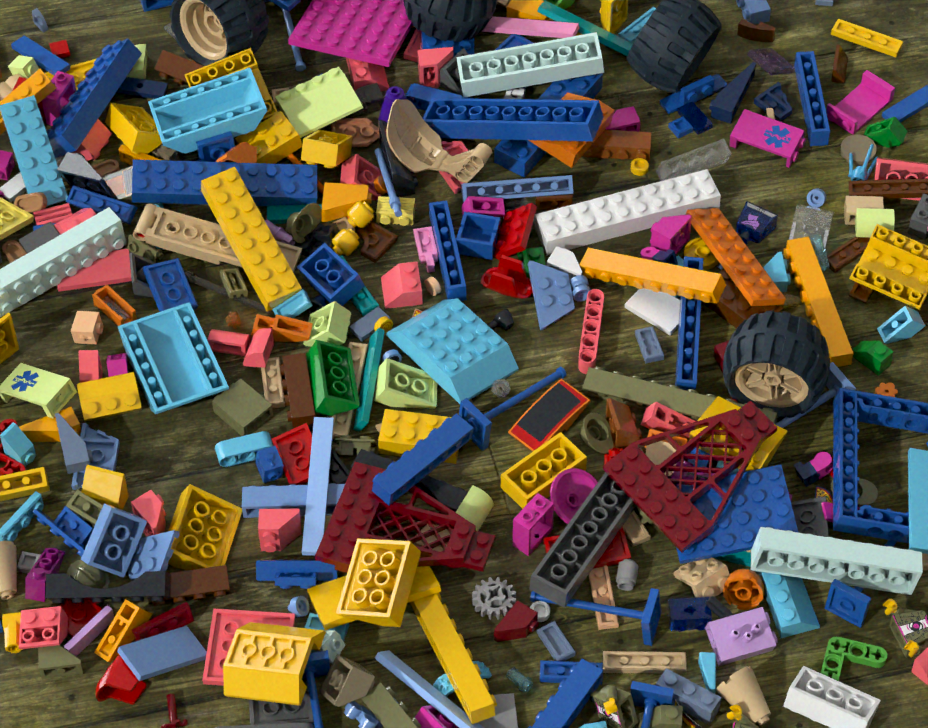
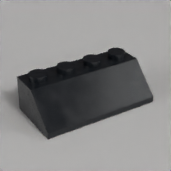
[378,120,418,197]

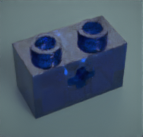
[667,597,712,632]

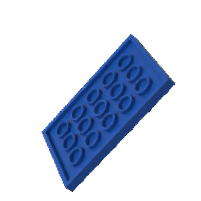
[676,465,799,564]

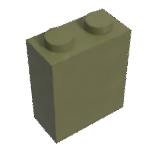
[212,379,274,436]

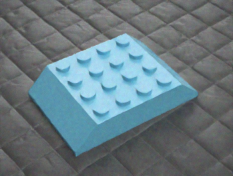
[148,68,267,154]
[386,298,519,404]
[118,302,229,414]

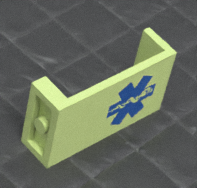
[0,363,77,418]

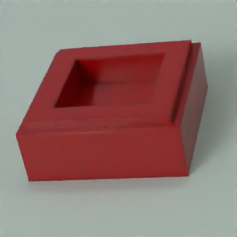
[49,40,70,58]

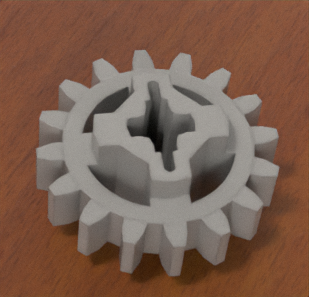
[472,577,516,620]

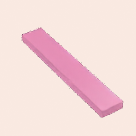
[481,16,579,38]

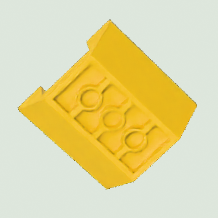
[185,48,278,120]
[849,224,928,309]
[223,622,326,706]

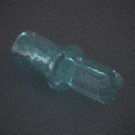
[810,234,830,271]

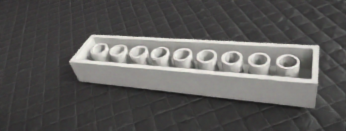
[534,169,721,256]

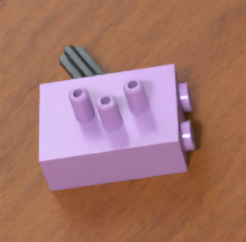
[705,596,777,666]

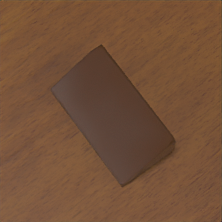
[831,44,848,83]
[535,195,573,211]

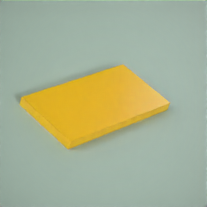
[307,566,441,630]

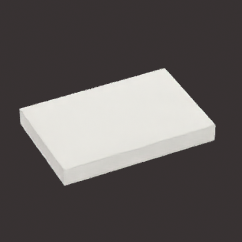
[625,288,680,335]

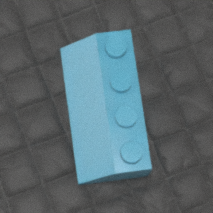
[756,571,820,639]

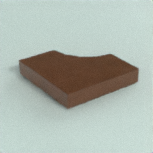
[357,221,398,263]

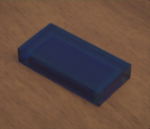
[677,102,713,135]

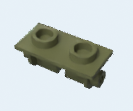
[126,234,164,263]
[335,435,376,456]

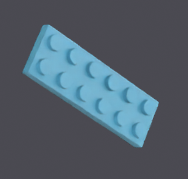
[0,95,68,207]

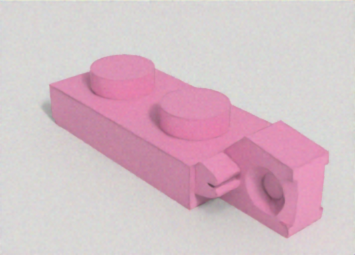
[413,226,438,273]

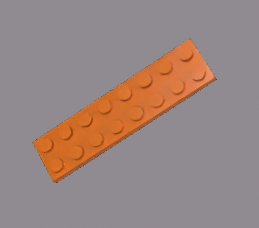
[685,208,786,306]

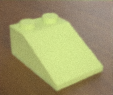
[374,358,438,409]

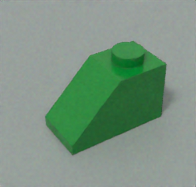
[864,117,908,148]
[852,340,894,376]

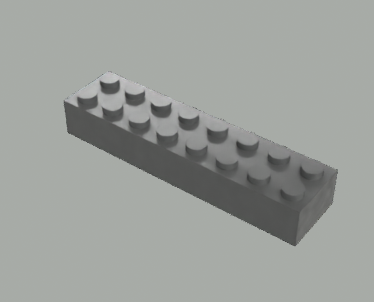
[530,472,637,608]

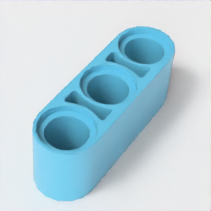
[215,431,273,467]

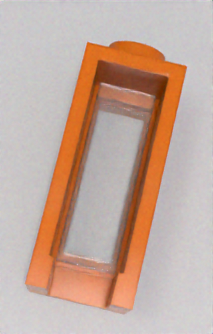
[92,285,137,326]

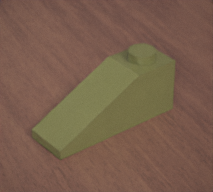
[66,490,103,526]

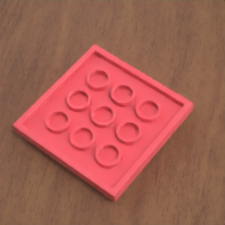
[202,609,295,686]

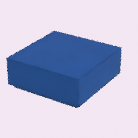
[668,116,693,139]

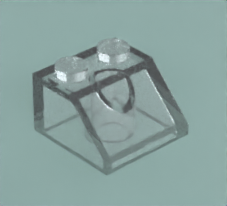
[789,204,835,249]

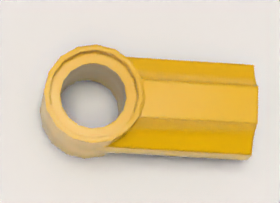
[2,612,23,653]

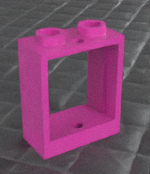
[42,71,76,126]
[513,493,554,556]

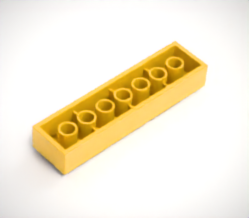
[201,167,302,312]

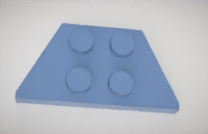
[528,261,575,330]
[71,423,120,490]
[127,530,179,580]

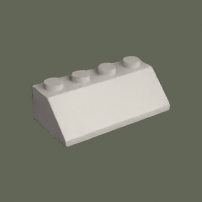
[783,666,881,728]

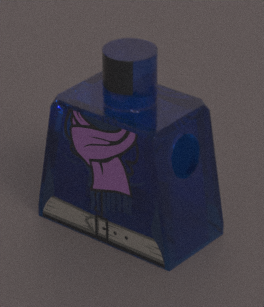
[736,201,778,244]

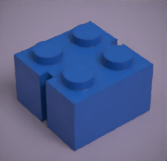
[456,211,500,260]

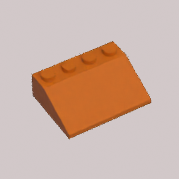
[529,93,615,168]

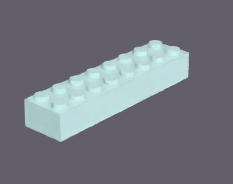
[456,32,604,98]
[0,207,127,317]
[751,527,923,595]

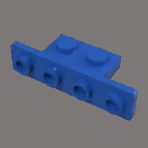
[659,74,727,114]
[33,506,94,557]
[256,560,337,589]

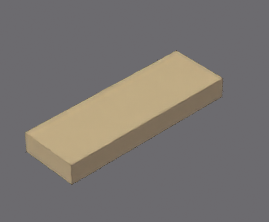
[261,357,285,408]

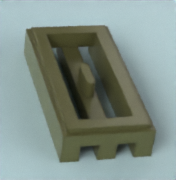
[220,268,248,299]

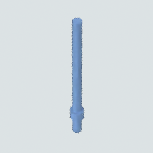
[375,148,402,217]

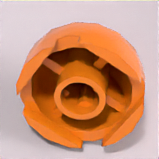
[723,569,765,610]

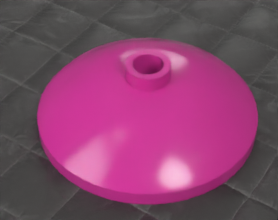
[550,468,598,524]

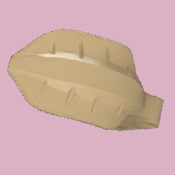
[386,99,492,183]

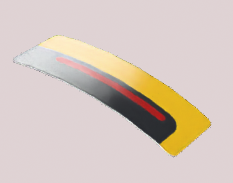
[675,699,701,728]

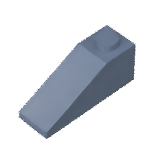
[55,413,93,474]

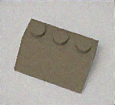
[319,654,375,707]

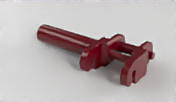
[161,694,188,728]

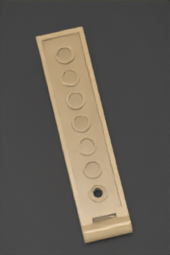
[133,204,302,273]

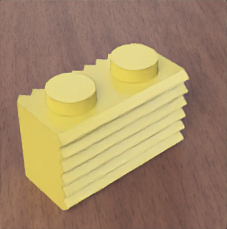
[376,196,415,226]

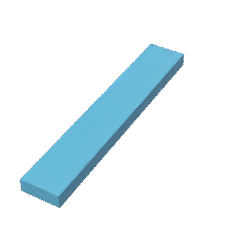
[908,448,928,554]

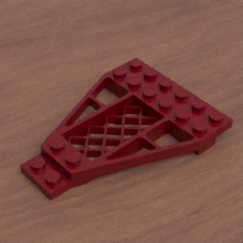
[603,401,777,553]
[315,462,495,573]

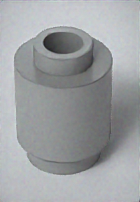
[616,559,639,591]

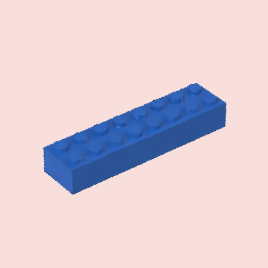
[46,39,142,158]
[494,73,603,178]

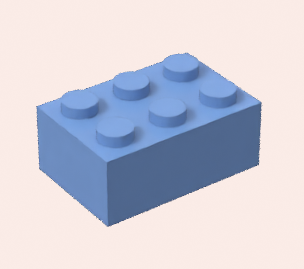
[81,503,147,578]

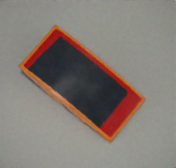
[508,379,591,452]

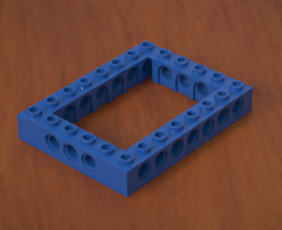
[833,388,928,543]

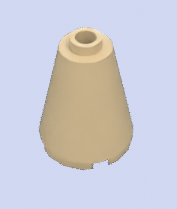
[0,541,17,600]
[716,666,771,726]

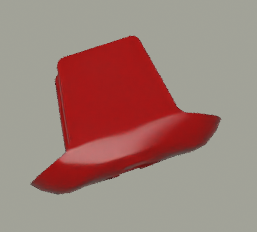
[481,255,533,299]
[96,655,147,705]

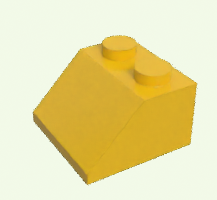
[81,465,129,510]

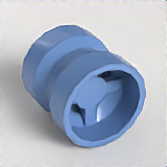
[570,275,591,301]

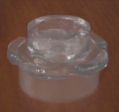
[491,379,510,398]

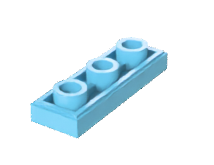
[0,491,44,542]

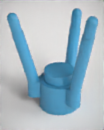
[848,144,878,181]

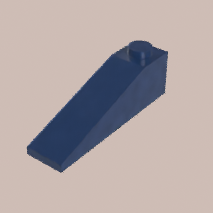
[709,62,756,124]

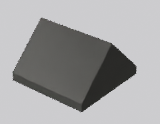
[440,48,468,96]
[129,252,156,299]

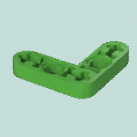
[821,637,887,681]

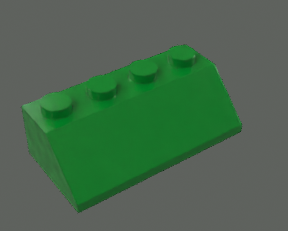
[306,340,360,416]

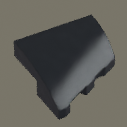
[295,223,340,257]

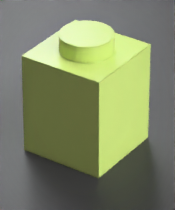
[8,55,39,79]

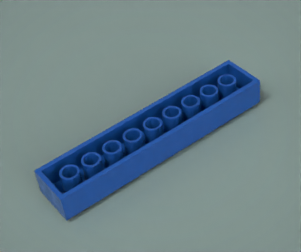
[423,98,604,142]
[132,159,317,206]

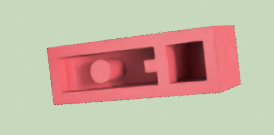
[641,402,696,438]

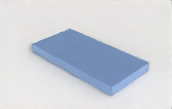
[117,626,207,681]

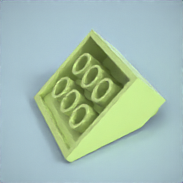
[275,67,363,138]

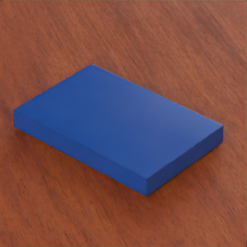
[142,258,198,312]

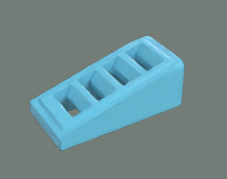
[698,652,716,694]

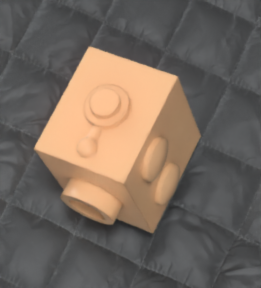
[71,311,103,344]

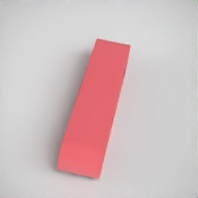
[578,289,604,374]

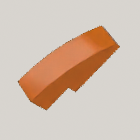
[251,314,313,342]

